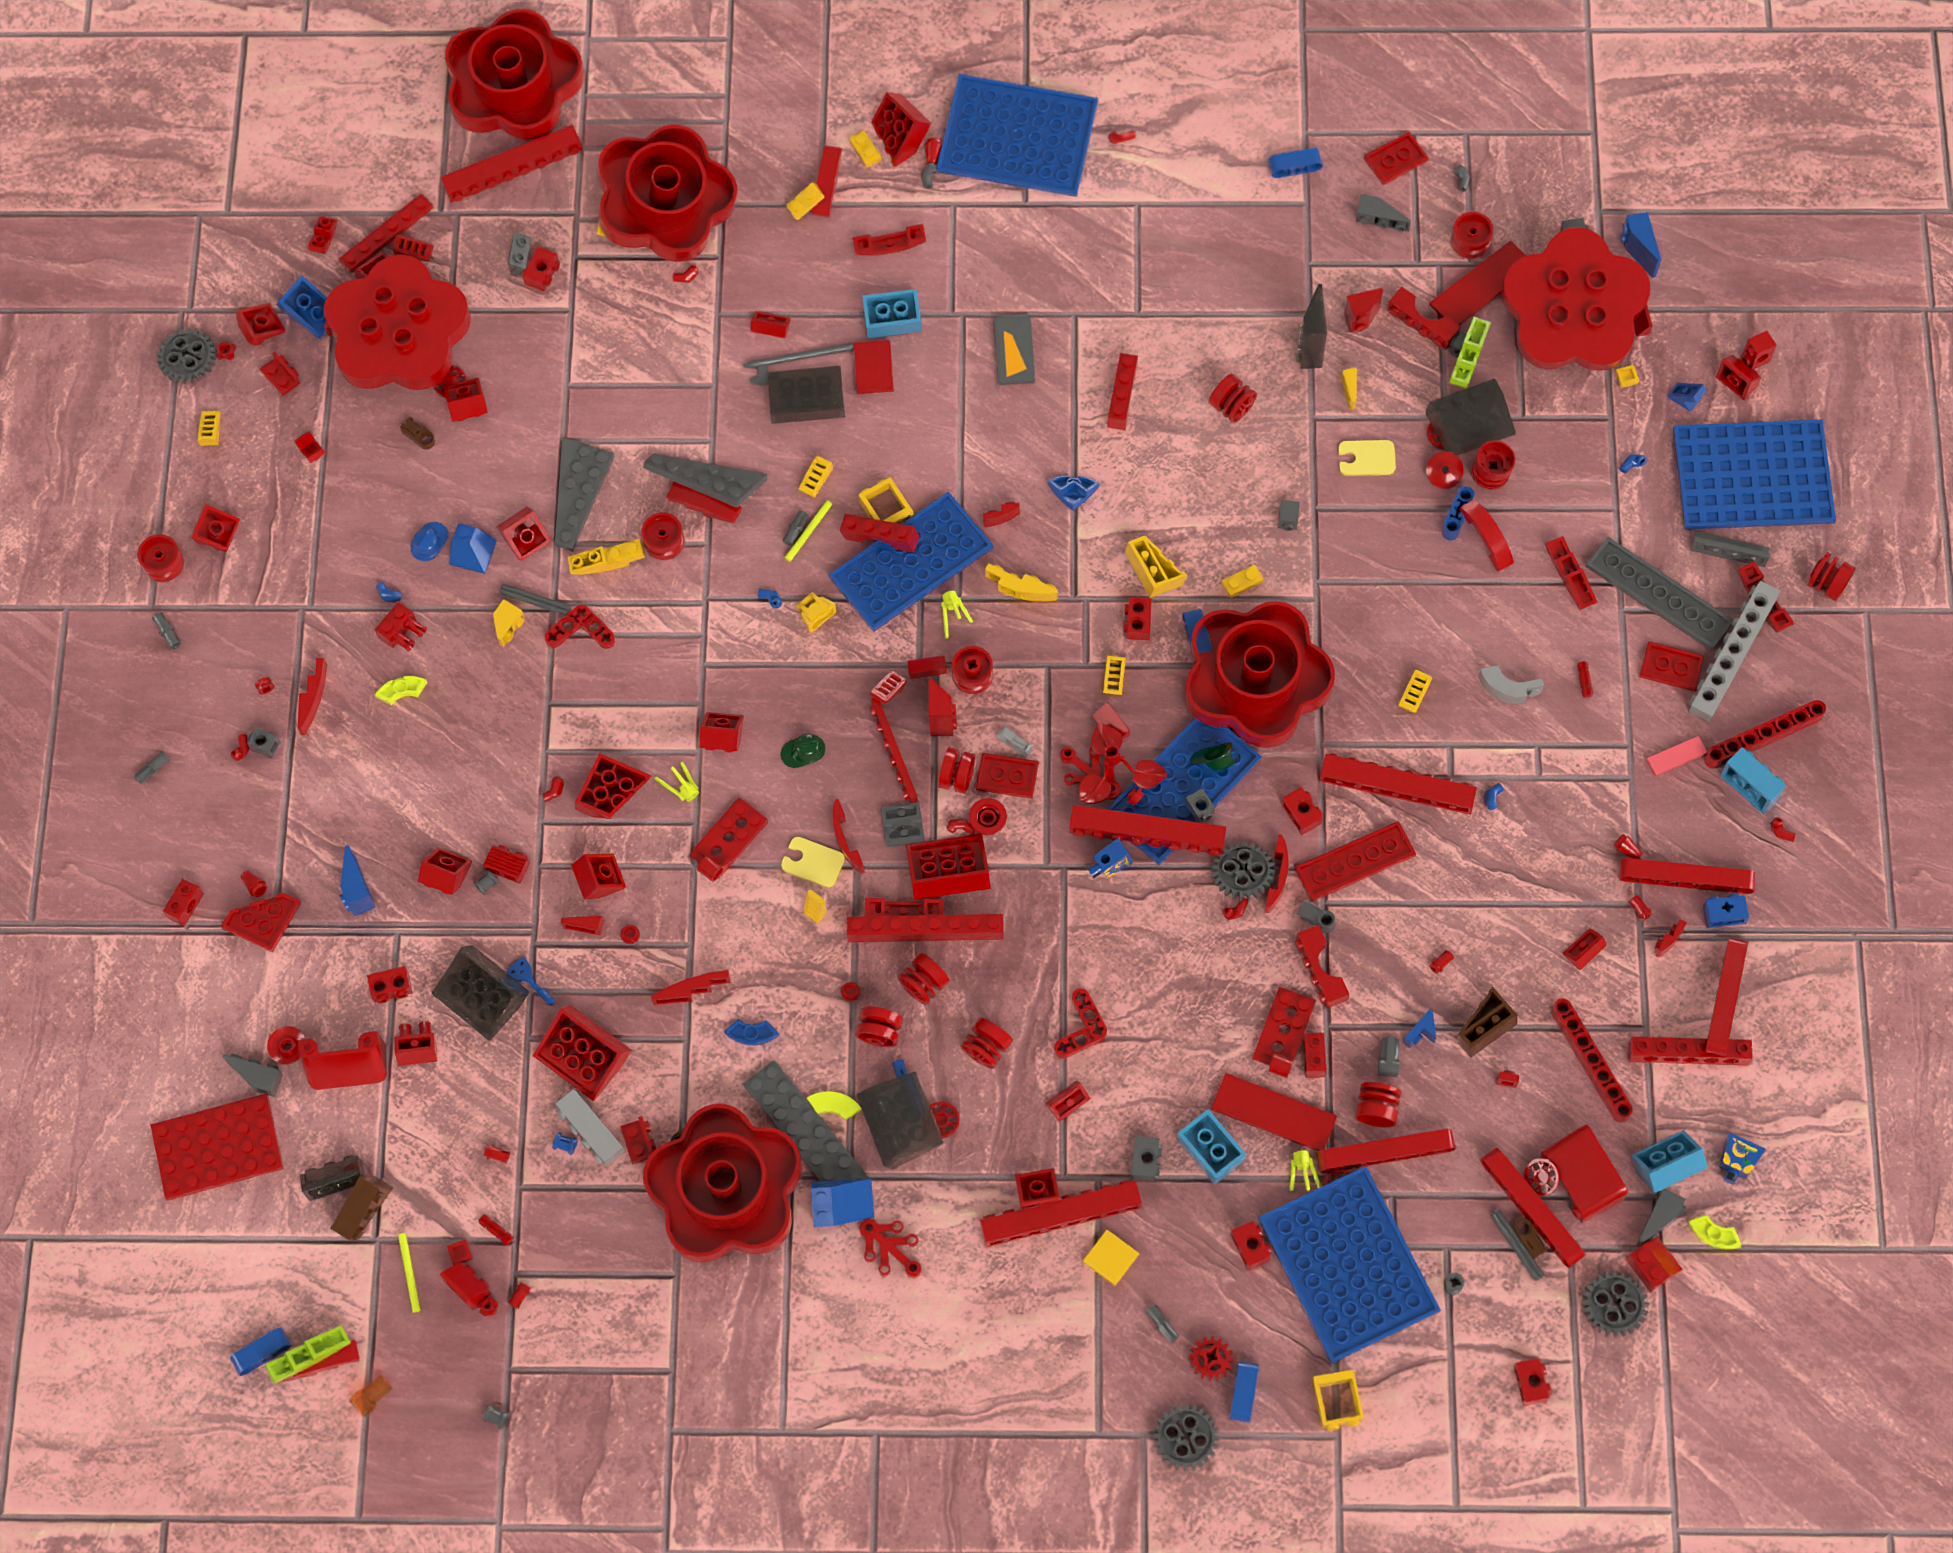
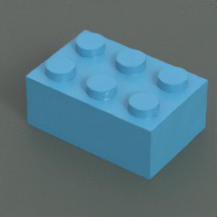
[862,289,922,338]
[1720,747,1786,815]
[1177,1109,1247,1185]
[1631,1130,1708,1193]

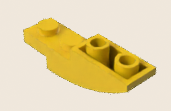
[568,538,645,575]
[985,563,1058,602]

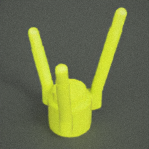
[941,591,973,639]
[654,762,699,802]
[1290,1150,1322,1191]

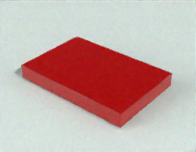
[1364,131,1429,185]
[854,340,894,394]
[1639,641,1704,692]
[976,753,1039,799]

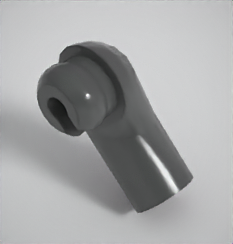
[1453,165,1470,192]

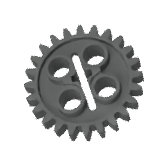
[156,328,217,384]
[1212,841,1275,901]
[1581,1270,1649,1338]
[1152,1403,1220,1472]

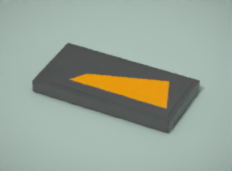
[994,315,1035,385]

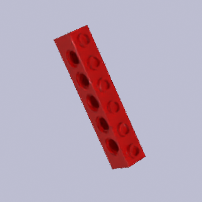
[1628,1036,1753,1066]

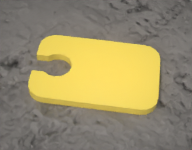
[1339,440,1396,476]
[781,837,845,888]

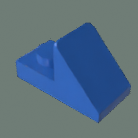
[1667,383,1707,411]
[1403,1009,1436,1048]

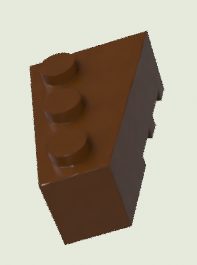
[1458,987,1518,1058]
[330,1175,393,1241]

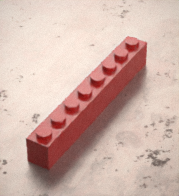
[440,125,583,203]
[1319,753,1477,815]
[1069,805,1227,856]
[847,914,1004,943]
[980,1180,1142,1248]

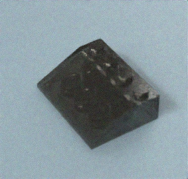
[1296,284,1327,369]
[768,365,845,424]
[1425,378,1516,456]
[431,945,530,1041]
[856,1071,944,1169]

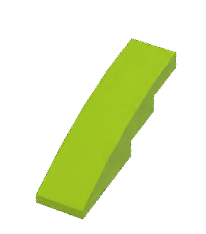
[1449,317,1491,388]
[265,1325,351,1384]

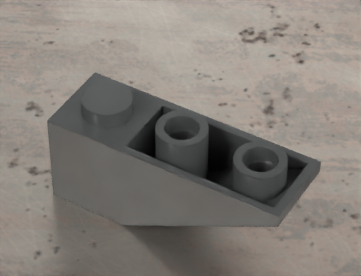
[1356,194,1411,232]
[223,1054,283,1097]

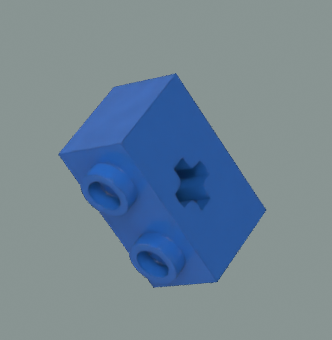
[1703,894,1750,928]

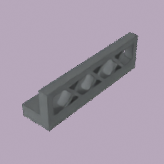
[1690,531,1770,567]

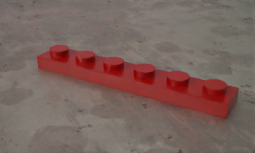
[338,193,434,273]
[869,698,918,803]

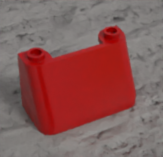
[298,1031,387,1090]
[1540,1124,1628,1223]

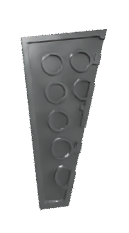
[555,437,615,552]
[643,453,767,508]

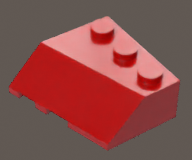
[871,92,932,167]
[929,679,957,736]
[575,753,652,819]

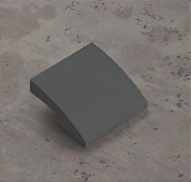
[881,802,925,847]

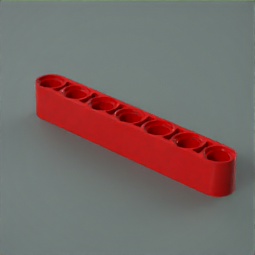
[1704,700,1826,769]
[1619,858,1755,894]
[1705,937,1749,1056]
[1552,998,1633,1123]
[1317,1129,1456,1173]
[1480,1147,1585,1268]

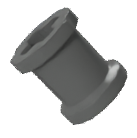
[473,870,499,895]
[1444,1273,1465,1295]
[483,1404,510,1429]

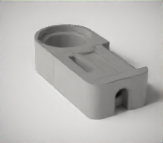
[996,726,1033,758]

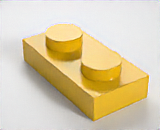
[849,130,882,168]
[786,182,824,220]
[1221,564,1264,598]

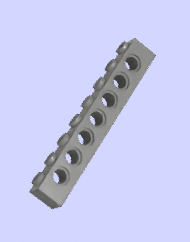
[1688,581,1781,722]

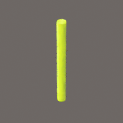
[785,500,833,562]
[398,1233,421,1313]

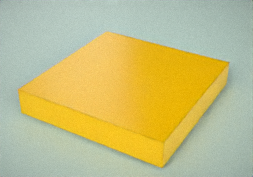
[1083,1230,1139,1286]

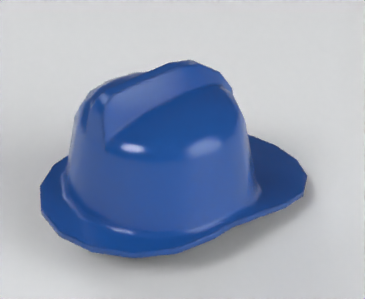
[411,522,448,561]

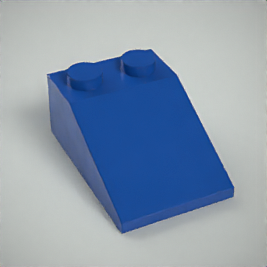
[1620,212,1661,278]
[276,276,327,339]
[340,845,376,916]
[811,1178,874,1227]

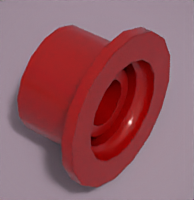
[969,798,1007,836]

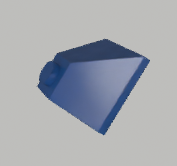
[449,523,497,574]

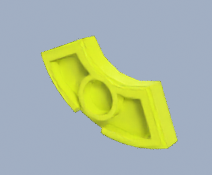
[375,676,427,705]
[807,1091,862,1121]
[1687,1215,1742,1249]

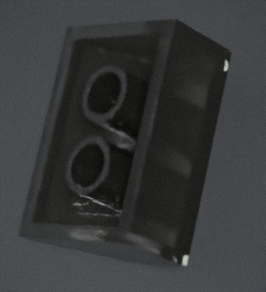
[300,1155,366,1202]

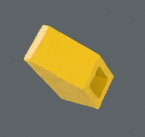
[493,599,525,647]

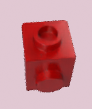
[294,431,325,463]

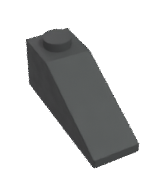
[1636,1189,1687,1247]

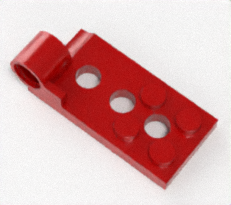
[690,797,769,882]
[1252,987,1316,1078]

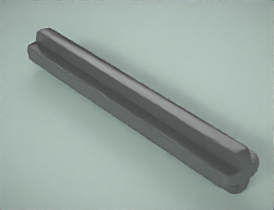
[500,584,571,615]
[1491,1210,1544,1281]

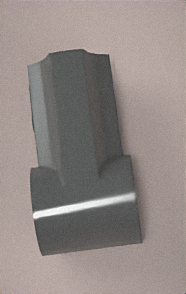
[1297,900,1335,933]
[1378,1037,1400,1078]

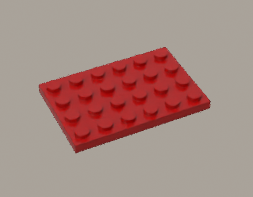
[150,1093,284,1201]

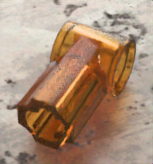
[349,1375,392,1417]

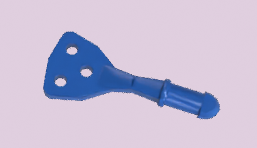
[507,957,555,1006]

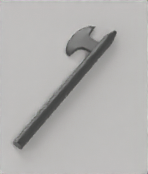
[743,343,853,385]

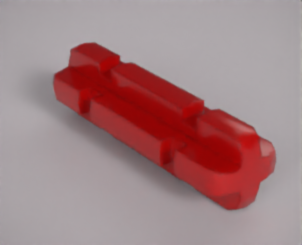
[1577,661,1593,698]
[478,1214,513,1245]

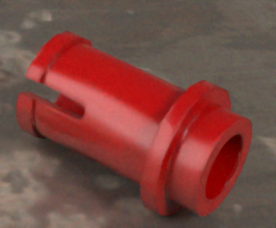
[1628,895,1652,921]
[1429,950,1454,974]
[484,1144,511,1164]
[507,1282,531,1309]

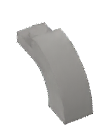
[1479,665,1544,704]

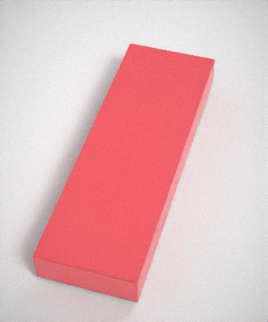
[1646,736,1707,777]

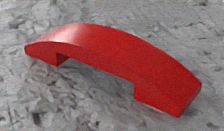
[852,224,926,256]
[1459,499,1514,572]
[1738,561,1794,633]
[833,798,865,874]
[1265,834,1289,913]
[865,898,943,916]

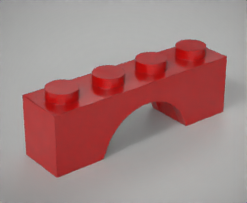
[1387,286,1461,350]
[1107,353,1138,431]
[840,514,919,553]
[1295,925,1350,1009]

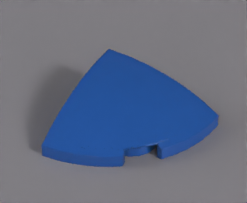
[1047,475,1100,511]

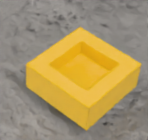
[1615,365,1640,388]

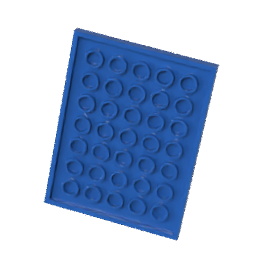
[936,74,1098,197]
[1258,1166,1441,1364]

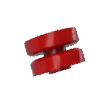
[1451,212,1493,259]
[641,512,685,560]
[137,534,184,582]
[952,646,993,694]
[938,747,975,794]
[855,1006,903,1048]

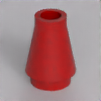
[925,138,942,165]
[1613,834,1643,859]
[240,870,267,897]

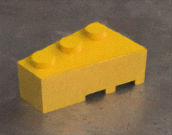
[1125,535,1187,598]

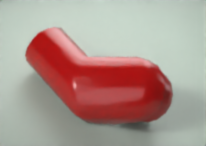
[1108,130,1136,144]
[673,265,699,283]
[231,734,250,761]
[541,776,564,803]
[1771,817,1796,842]
[946,818,975,835]
[1223,898,1249,920]

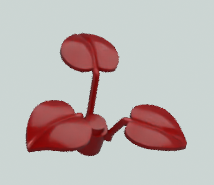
[1079,722,1167,804]

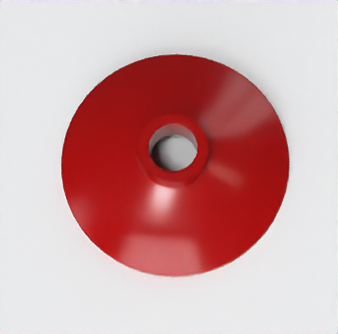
[1426,451,1464,489]
[267,1026,306,1065]

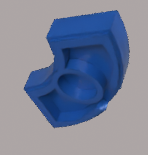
[724,1019,779,1046]

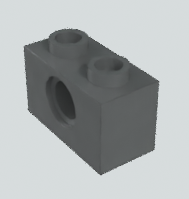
[1131,1136,1163,1182]

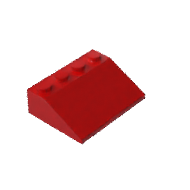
[906,834,991,900]
[532,1005,632,1101]

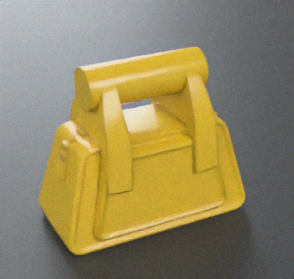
[795,592,837,633]

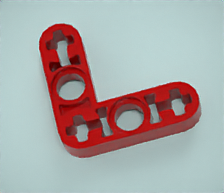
[544,605,615,649]
[1054,988,1107,1059]

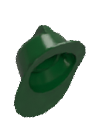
[780,734,826,768]
[1190,742,1234,771]

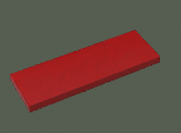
[1429,240,1526,325]
[1294,821,1416,902]
[1211,1073,1337,1151]

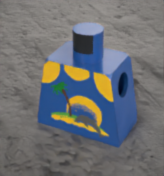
[1087,838,1133,879]
[1719,1132,1765,1185]

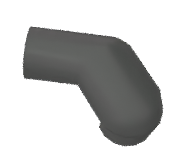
[921,163,937,189]

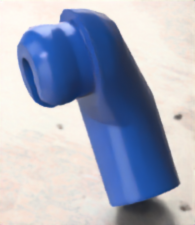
[1619,454,1647,474]
[376,582,402,602]
[758,588,782,608]
[1484,783,1504,810]

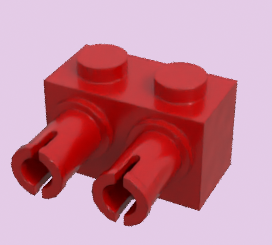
[375,602,427,651]
[394,1021,437,1066]

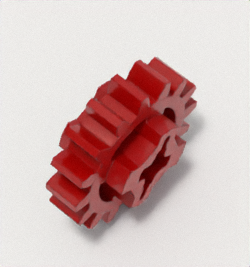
[1189,1336,1234,1381]

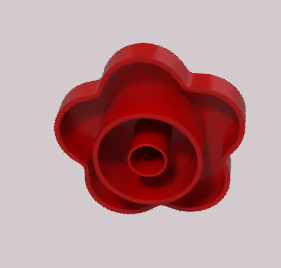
[445,9,585,140]
[597,124,738,262]
[1502,227,1651,371]
[324,255,471,390]
[1185,601,1335,748]
[643,1104,802,1263]

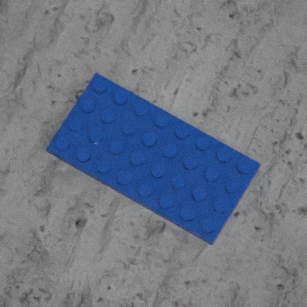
[829,492,994,632]
[1107,718,1262,866]

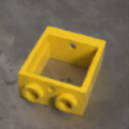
[858,477,914,524]
[1312,1370,1364,1431]

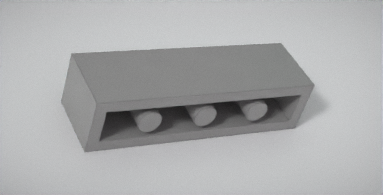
[555,1089,625,1167]

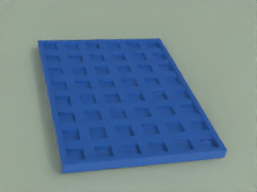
[1673,419,1836,530]

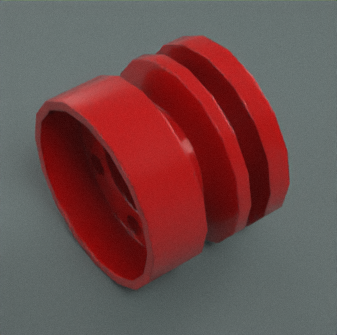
[1208,373,1258,423]
[1471,440,1516,490]
[1807,552,1856,602]
[897,953,950,1005]
[960,1017,1013,1069]
[1355,1082,1402,1128]

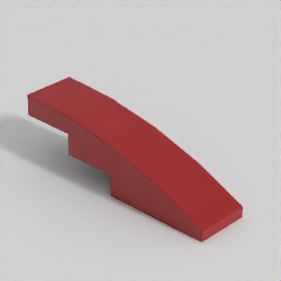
[812,145,842,217]
[666,482,742,523]
[1545,536,1598,610]
[297,658,327,735]
[651,970,731,1005]
[278,1340,360,1383]

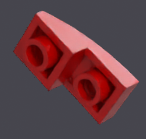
[308,216,337,254]
[983,502,1020,528]
[1655,919,1687,957]

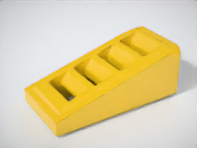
[1341,368,1357,410]
[198,411,221,446]
[798,456,833,498]
[1103,655,1126,695]
[1398,670,1432,714]
[804,889,827,923]

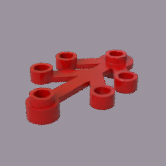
[1060,747,1121,799]
[859,1219,922,1278]

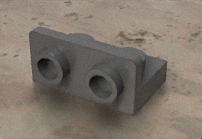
[508,232,531,277]

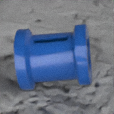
[552,1132,578,1155]

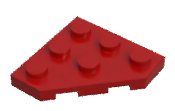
[221,893,301,953]

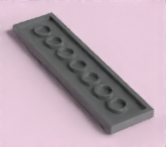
[1586,537,1734,651]
[743,1060,869,1181]

